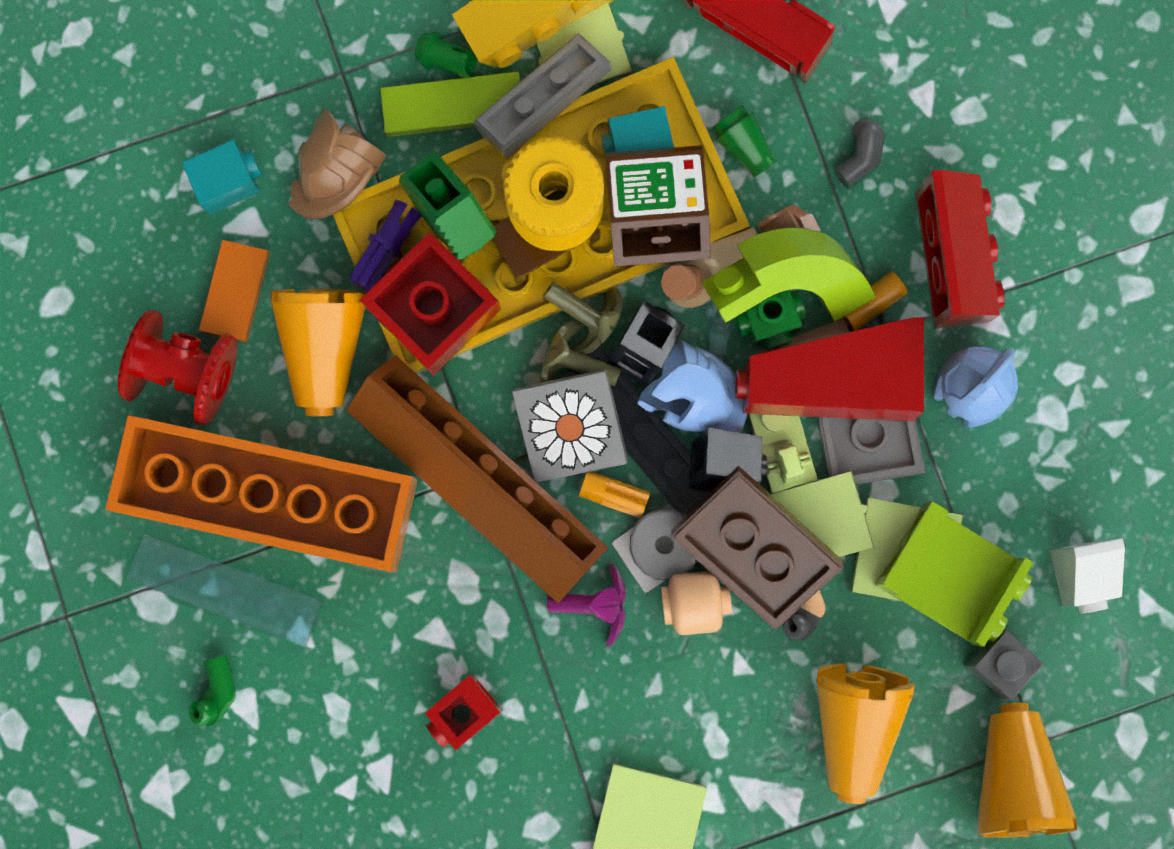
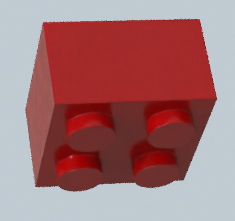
[360,232,501,376]

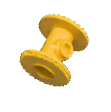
[503,137,604,251]

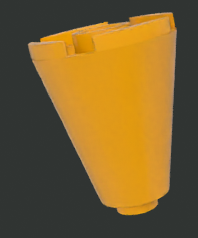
[270,289,367,416]
[816,664,915,804]
[977,703,1077,838]

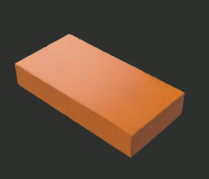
[199,240,271,343]

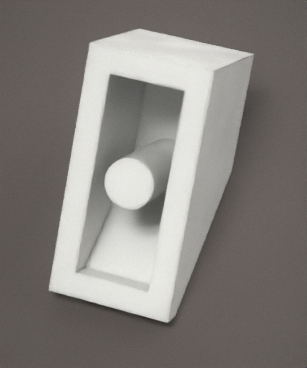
[1050,538,1125,614]

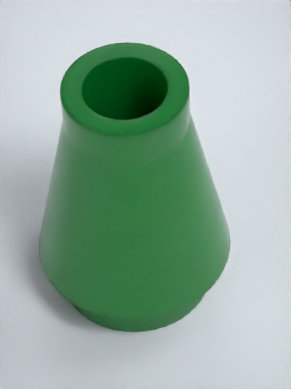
[712,105,777,177]

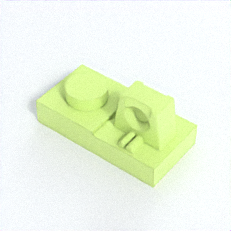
[747,414,818,494]

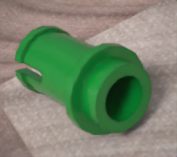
[415,32,478,78]

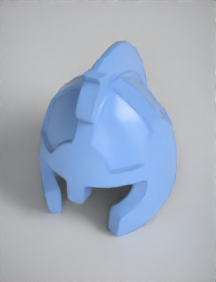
[637,340,747,433]
[933,347,1018,428]

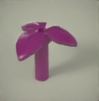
[547,563,626,647]

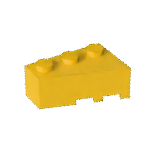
[452,0,615,68]

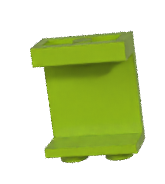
[875,501,1034,647]

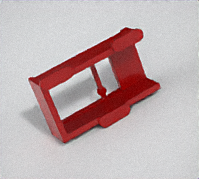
[675,0,836,83]

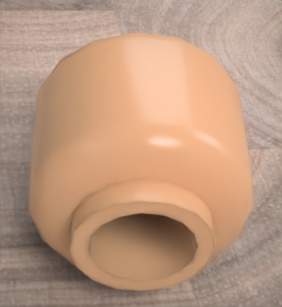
[661,571,732,635]

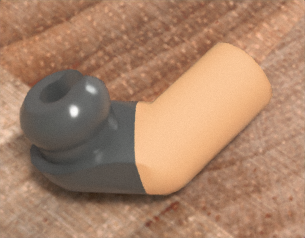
[782,590,826,640]

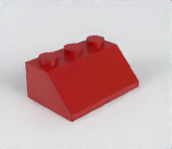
[915,170,1005,329]

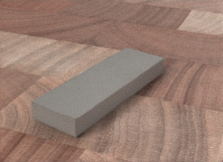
[473,33,611,159]

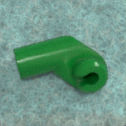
[189,655,236,726]

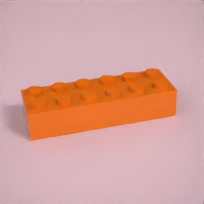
[105,415,418,573]

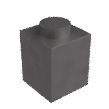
[963,630,1044,700]

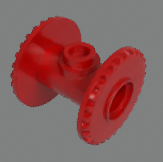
[117,310,238,425]

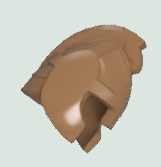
[288,108,387,219]

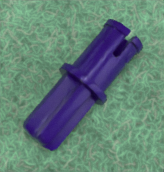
[350,200,422,292]

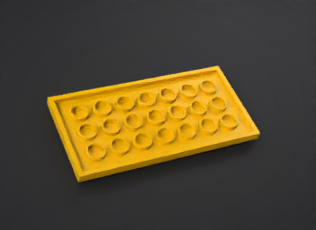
[333,56,750,373]

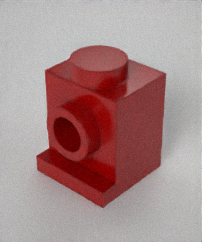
[425,673,503,751]

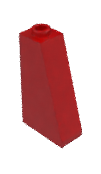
[735,317,924,422]

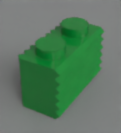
[399,153,497,259]

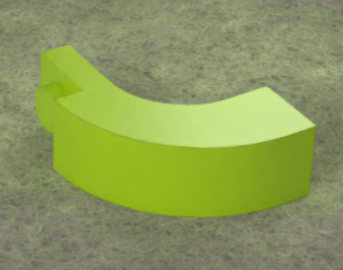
[701,228,876,323]

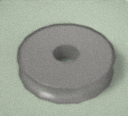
[629,508,697,581]

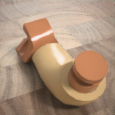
[661,204,821,308]

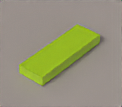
[380,71,520,137]

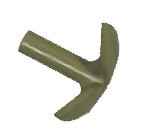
[543,281,623,355]
[541,320,621,387]

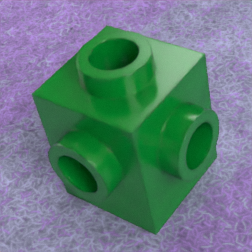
[734,290,806,351]

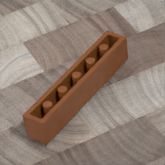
[346,355,608,603]

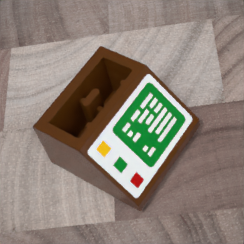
[605,145,711,266]

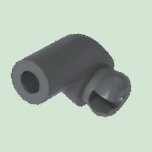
[834,118,885,188]

